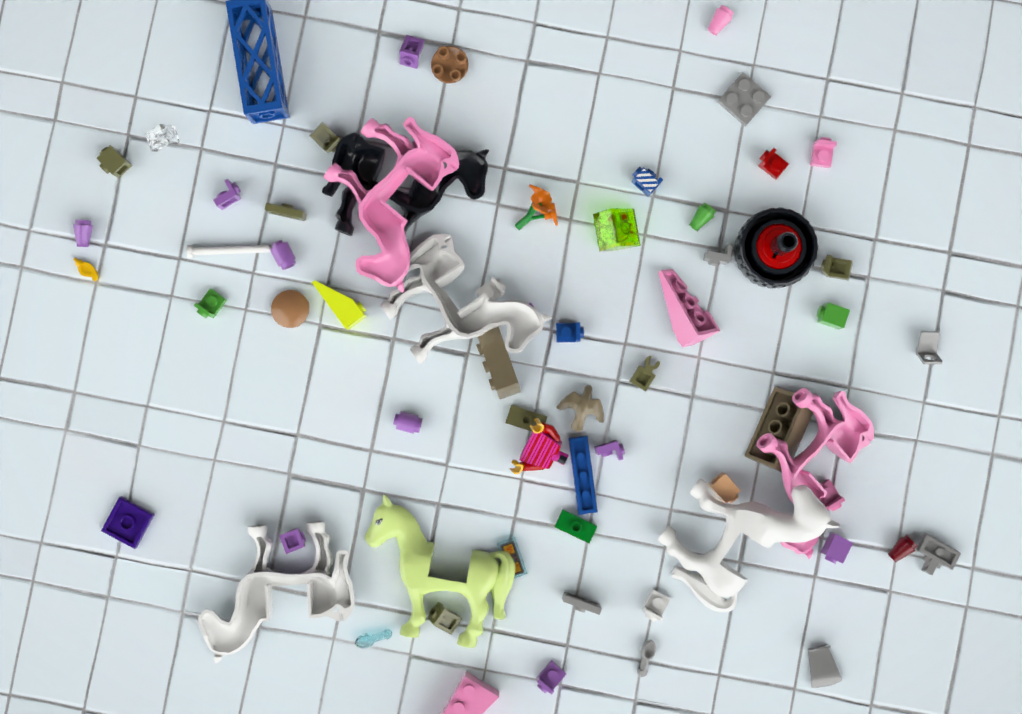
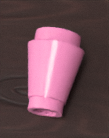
[707,5,734,36]

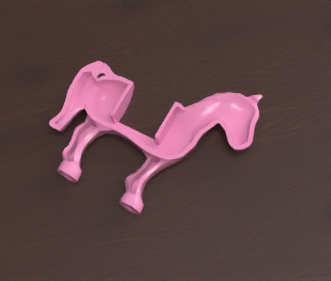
[324,117,459,293]
[756,388,874,559]

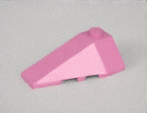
[658,269,720,348]

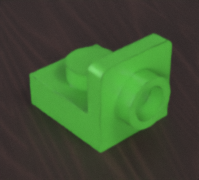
[194,288,227,318]

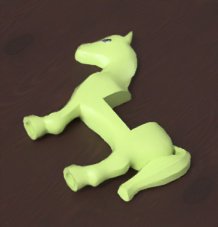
[365,495,516,648]

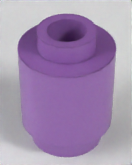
[270,240,296,270]
[393,411,423,434]

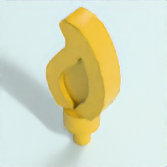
[73,257,99,282]

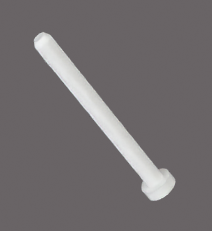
[186,245,273,258]

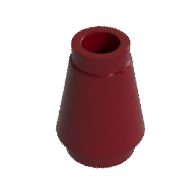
[888,535,918,563]

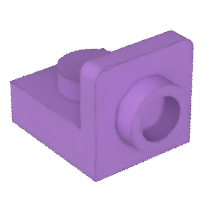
[399,35,424,69]
[213,179,241,210]
[594,440,625,460]
[536,660,566,695]

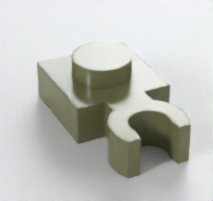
[629,356,660,392]

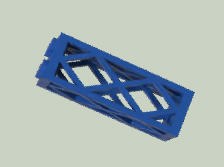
[226,0,290,124]

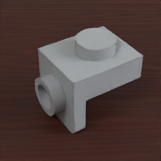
[703,243,734,266]

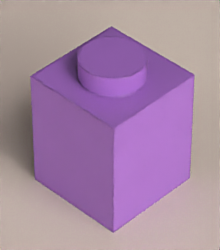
[820,532,853,564]

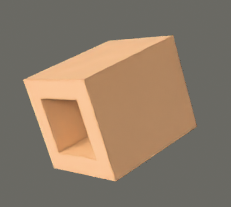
[708,473,740,503]

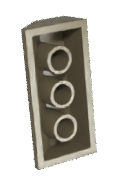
[744,386,813,473]

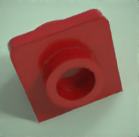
[758,148,789,180]

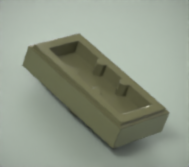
[265,203,307,221]
[505,405,548,431]

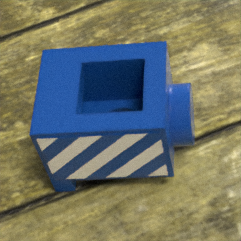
[632,167,663,197]

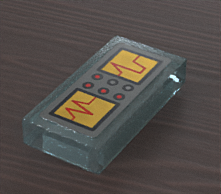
[497,537,528,578]

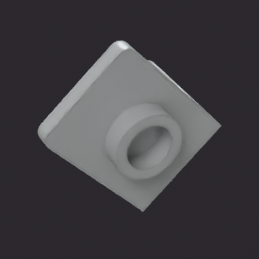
[916,331,943,364]

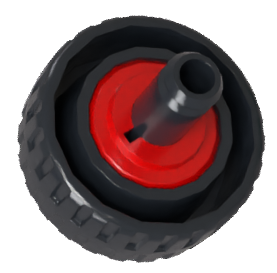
[734,207,818,289]

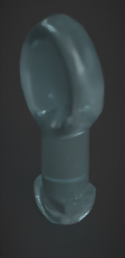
[355,629,392,649]

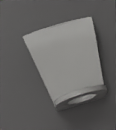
[808,645,842,688]

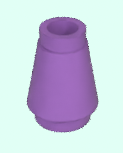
[73,220,93,247]

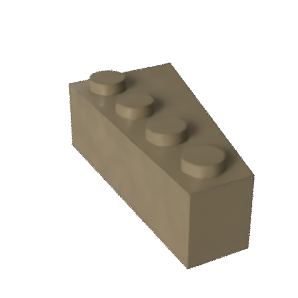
[474,326,521,399]

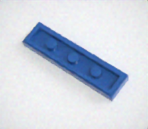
[568,436,598,515]

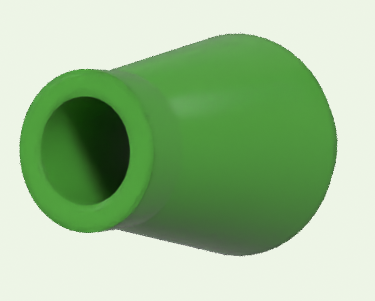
[689,202,716,232]

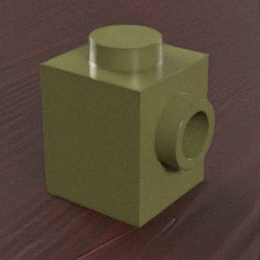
[97,145,133,178]

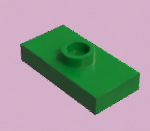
[554,509,597,543]

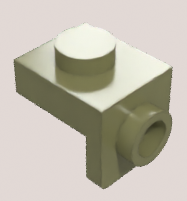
[309,122,342,153]
[821,255,853,281]

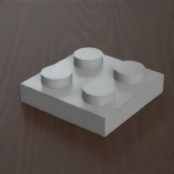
[717,72,771,126]

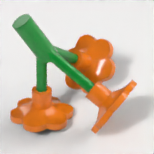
[515,184,558,230]

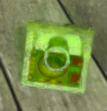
[593,208,641,252]

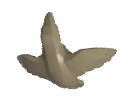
[557,385,604,432]

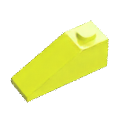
[312,280,367,330]

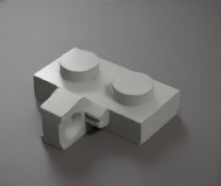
[916,533,961,575]

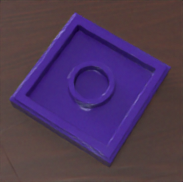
[101,496,155,549]

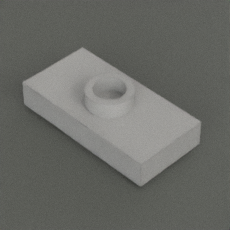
[562,592,602,615]

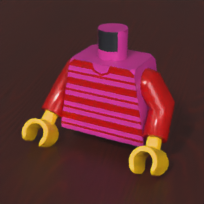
[510,418,569,475]

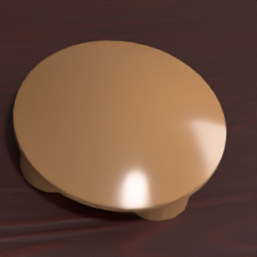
[431,46,469,83]
[271,290,309,328]

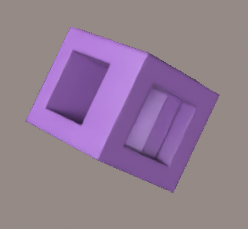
[280,528,306,554]

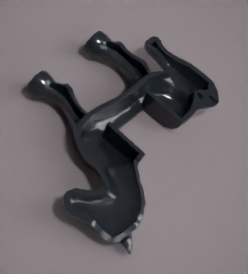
[322,133,489,236]

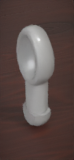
[637,640,656,677]

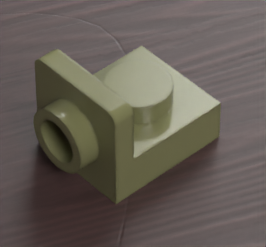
[428,602,462,635]

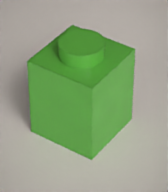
[816,303,850,329]

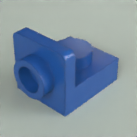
[556,322,584,343]

